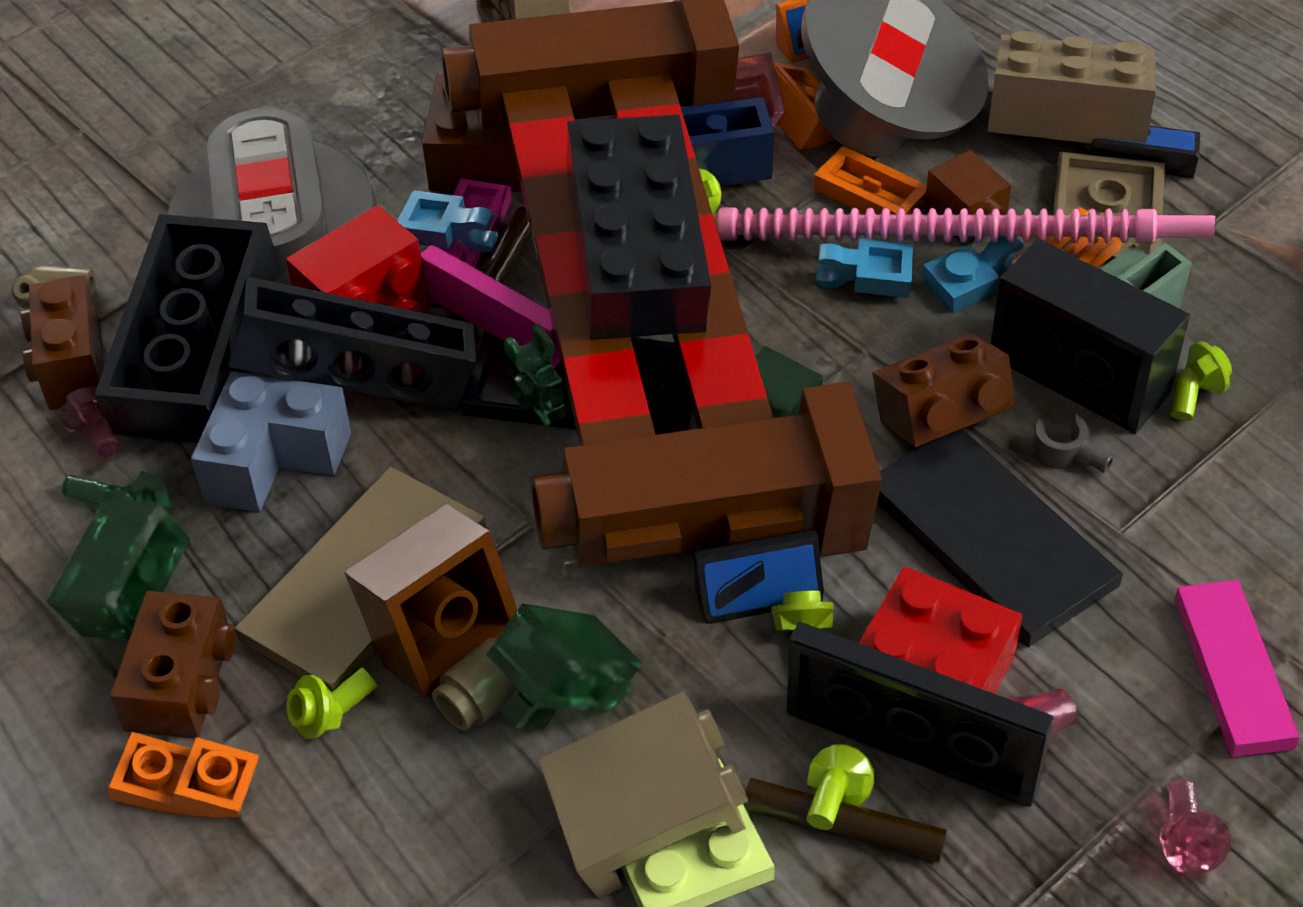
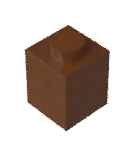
[924,150,1011,246]

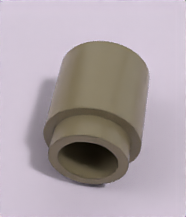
[432,638,529,731]

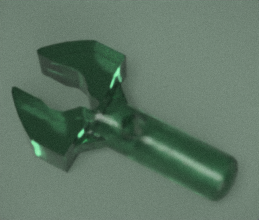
[62,471,173,534]

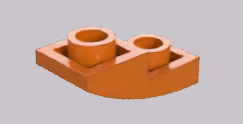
[108,732,259,818]

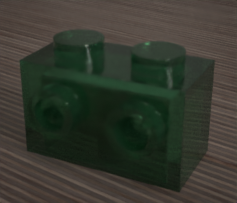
[47,501,191,640]

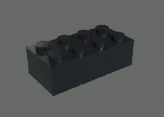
[567,115,711,340]
[94,214,280,443]

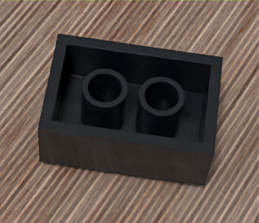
[990,238,1190,434]

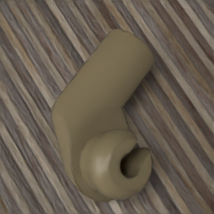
[11,266,96,309]

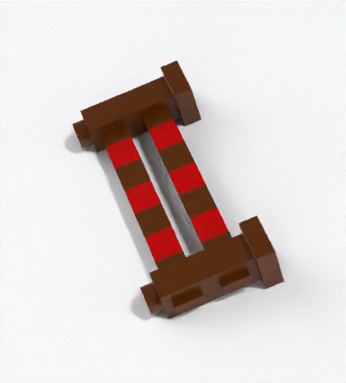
[442,0,882,568]

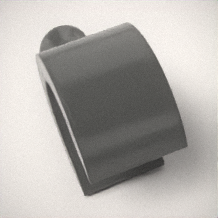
[1032,414,1114,473]

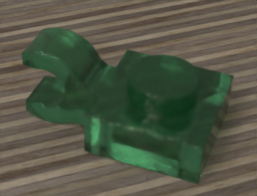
[504,324,565,426]

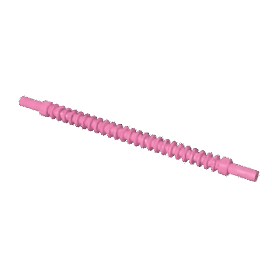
[712,207,1215,244]

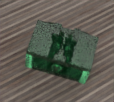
[486,603,643,730]

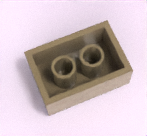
[987,31,1156,143]

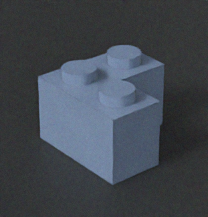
[191,371,351,513]

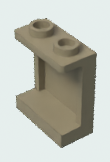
[538,691,748,899]

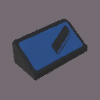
[1090,126,1200,178]
[694,530,824,624]

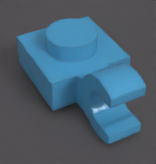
[397,190,498,252]
[923,236,1024,313]
[815,238,913,298]

